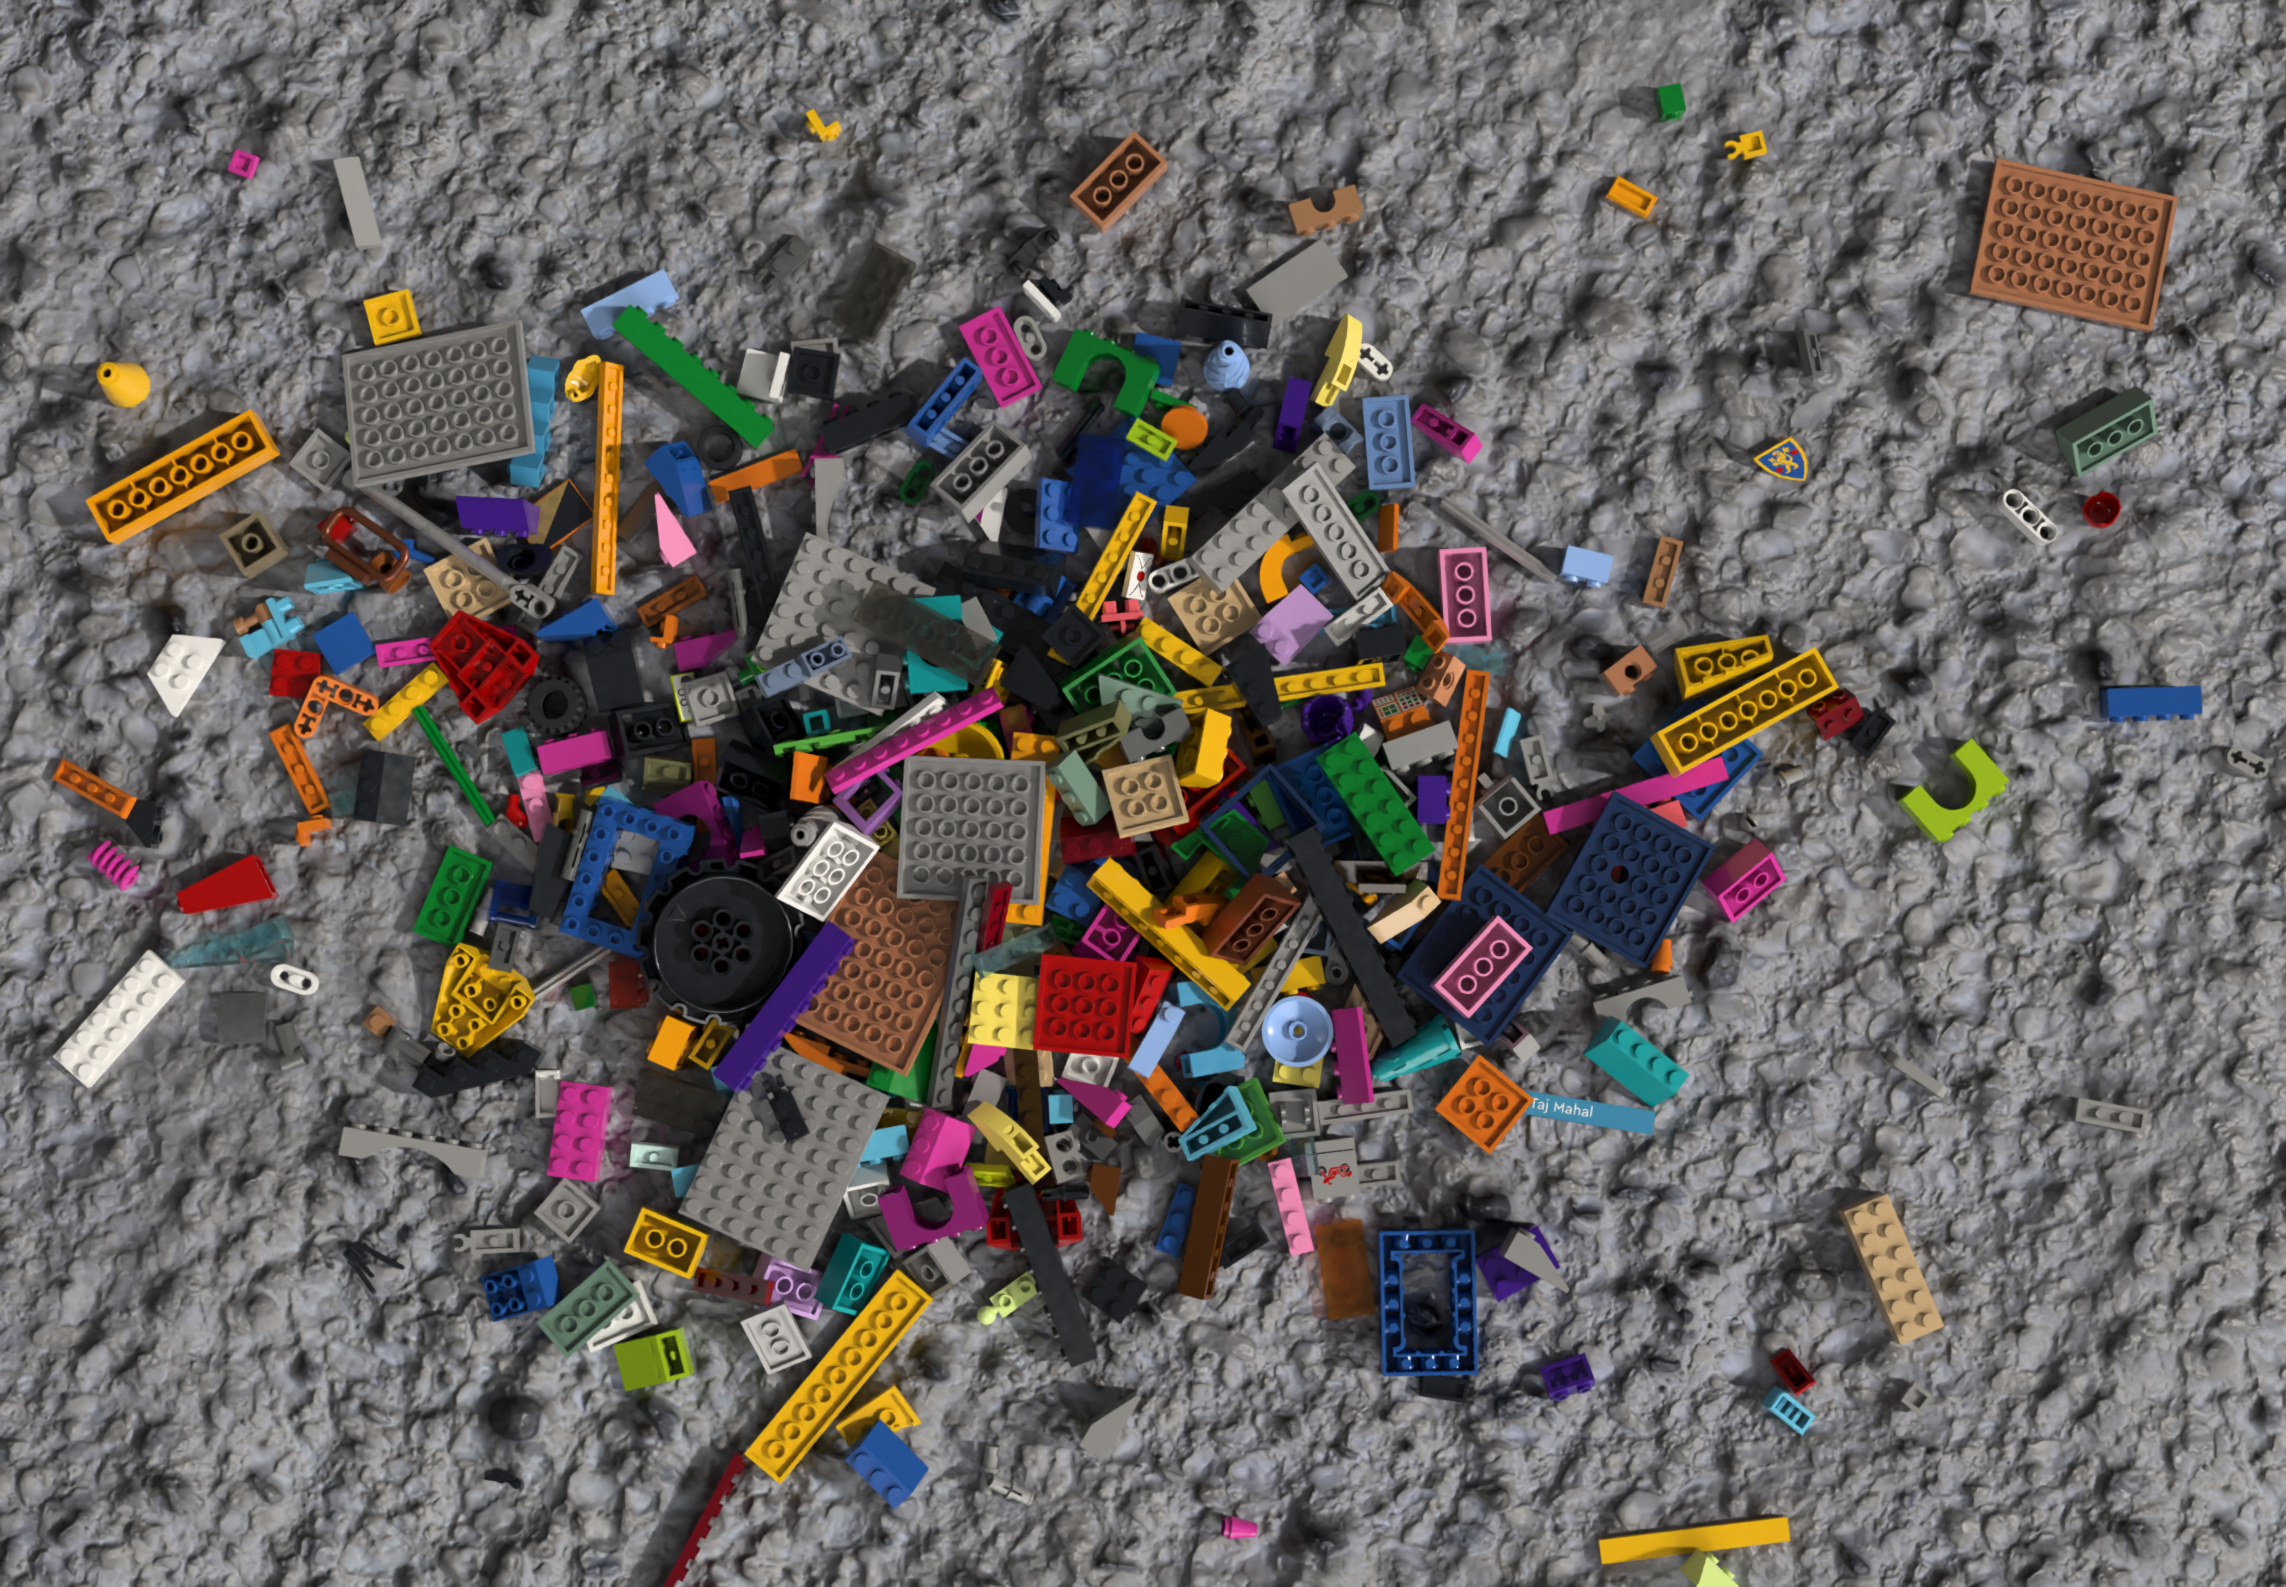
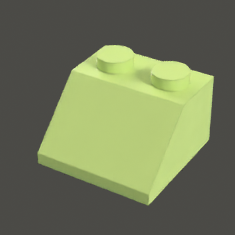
[1679,1548,1739,1587]

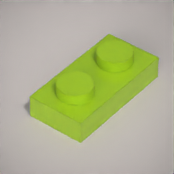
[1126,418,1178,462]

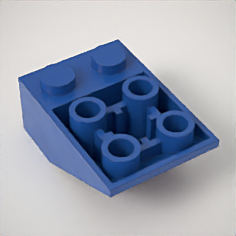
[644,441,712,518]
[535,598,618,642]
[481,1255,564,1322]

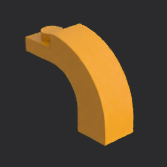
[1259,532,1315,606]

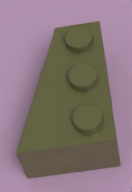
[1055,699,1132,766]

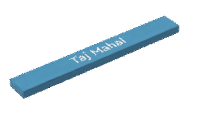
[1523,1090,1656,1135]

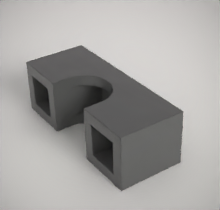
[1117,703,1193,763]

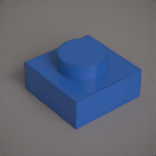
[1298,563,1331,596]

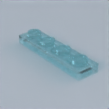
[971,923,1060,979]

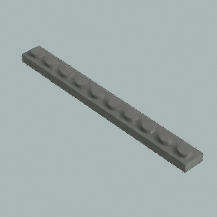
[926,876,988,1108]

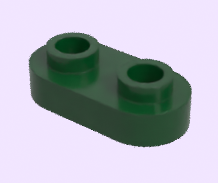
[899,461,935,505]
[1345,491,1380,523]

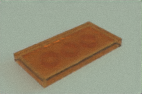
[1314,1219,1375,1321]

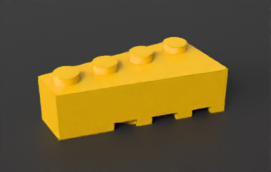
[1673,635,1773,703]

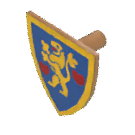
[1753,435,1808,481]

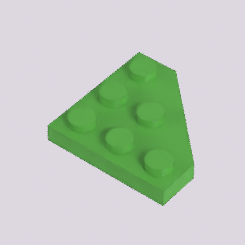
[1215,1077,1286,1166]

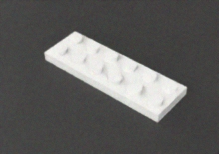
[53,950,186,1088]

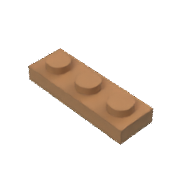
[1641,535,1683,609]

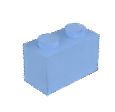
[1559,545,1614,588]

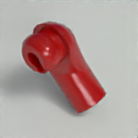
[505,794,529,828]

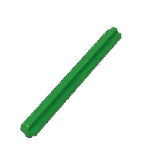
[412,705,496,826]

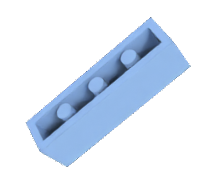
[581,269,680,340]

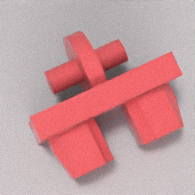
[1099,599,1144,638]

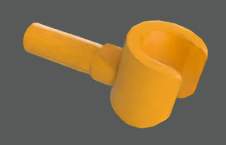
[1346,882,1378,905]

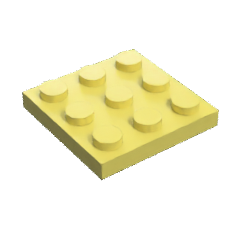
[967,971,1039,1050]

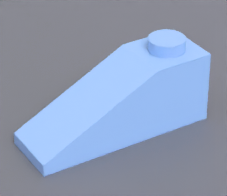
[1127,1001,1185,1079]

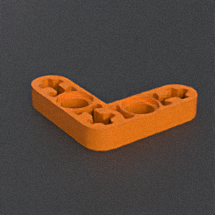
[294,674,380,738]

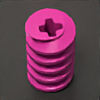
[86,840,139,891]

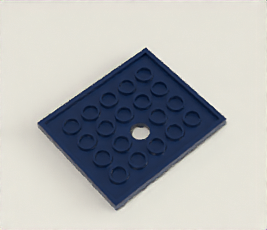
[1545,790,1716,969]
[1395,863,1574,1048]

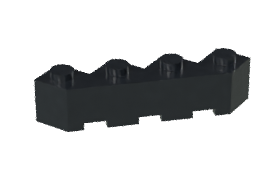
[412,1040,547,1098]

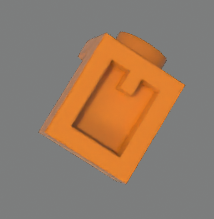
[649,615,679,649]

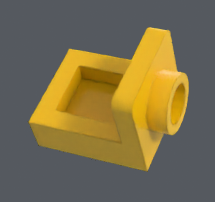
[805,109,842,143]

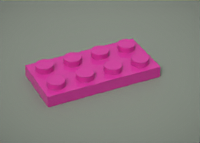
[958,306,1042,410]

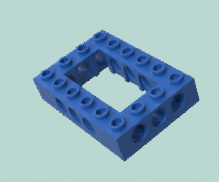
[559,796,697,959]
[1377,1228,1478,1376]

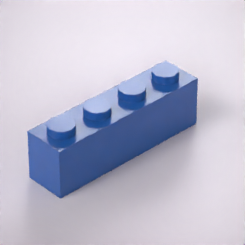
[2100,686,2203,723]

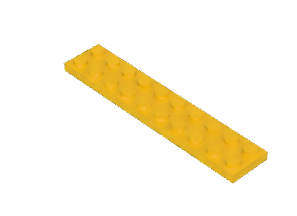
[744,1269,934,1484]

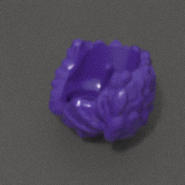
[1300,693,1354,743]

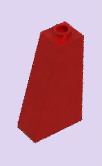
[176,854,279,915]

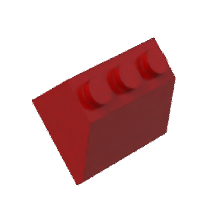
[1131,955,1176,1034]

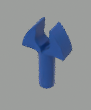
[392,539,437,566]

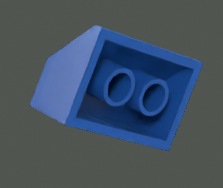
[845,1418,929,1509]

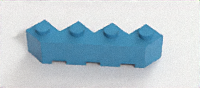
[507,355,560,488]

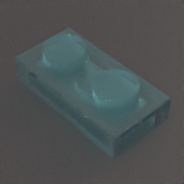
[1460,644,1509,677]

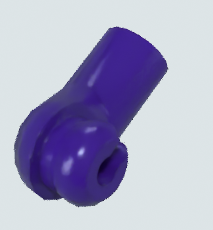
[1350,689,1372,713]

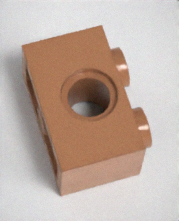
[1600,644,1658,697]
[1415,651,1466,707]

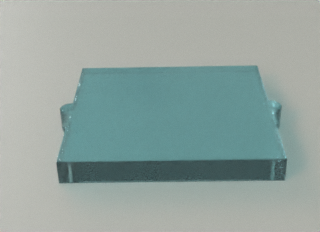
[1288,1136,1320,1178]

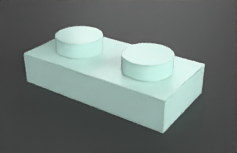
[629,1141,680,1171]

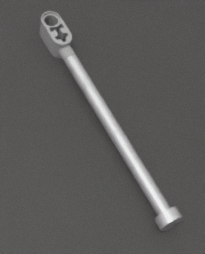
[342,467,558,619]

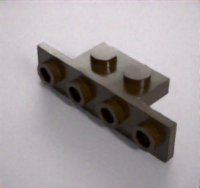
[1333,859,1428,895]

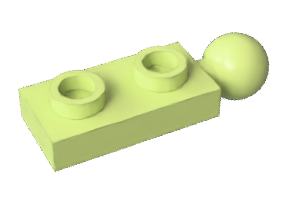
[977,1271,1037,1325]

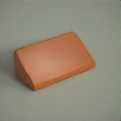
[1378,503,1399,553]

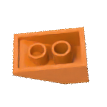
[790,751,834,805]

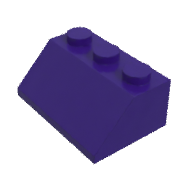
[456,496,540,538]

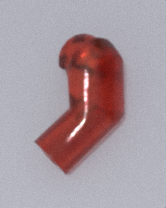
[1140,537,1167,568]

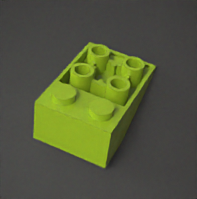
[613,1326,695,1391]

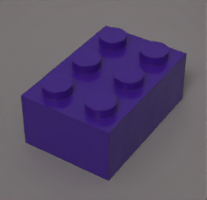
[1475,1223,1561,1302]

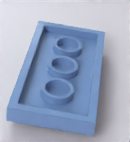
[1361,395,1416,491]

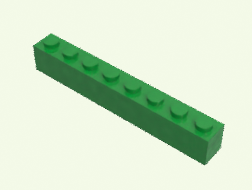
[612,304,775,450]

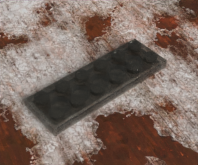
[853,579,1002,688]

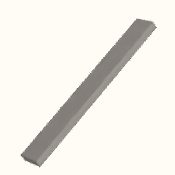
[1224,893,1322,1053]

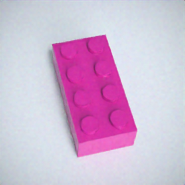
[547,1080,613,1182]

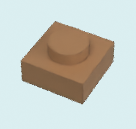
[362,1005,397,1039]

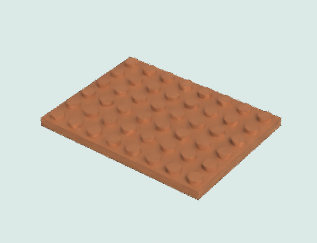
[1968,158,2178,333]
[795,851,985,1077]

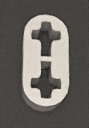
[1357,343,1393,382]

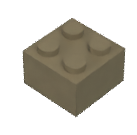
[219,511,291,579]

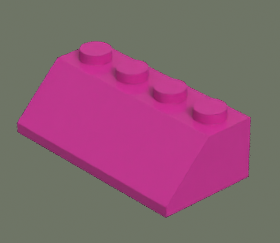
[1329,1006,1374,1105]

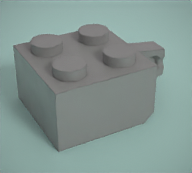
[1473,772,1541,841]

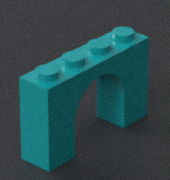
[899,595,968,695]

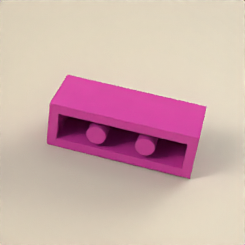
[537,728,616,776]

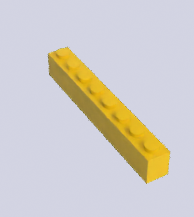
[1086,858,1251,1011]

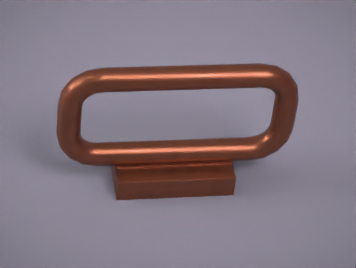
[321,506,410,586]

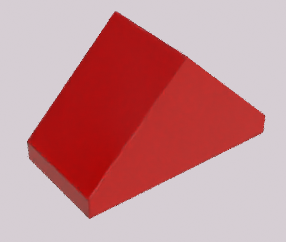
[1769,1348,1816,1396]

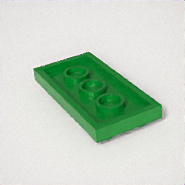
[412,845,495,949]

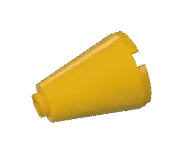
[96,362,150,408]

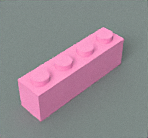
[1267,1156,1314,1256]

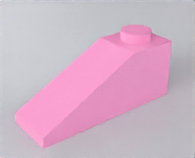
[654,490,697,567]

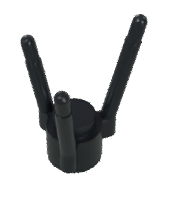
[343,1241,405,1294]

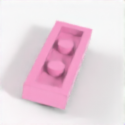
[517,769,553,843]

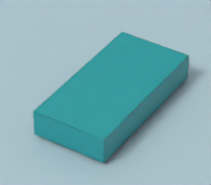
[501,726,539,778]

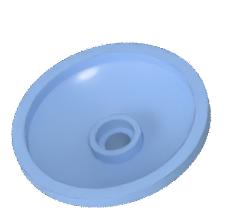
[1262,996,1333,1067]

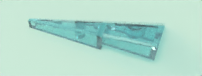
[171,915,294,969]

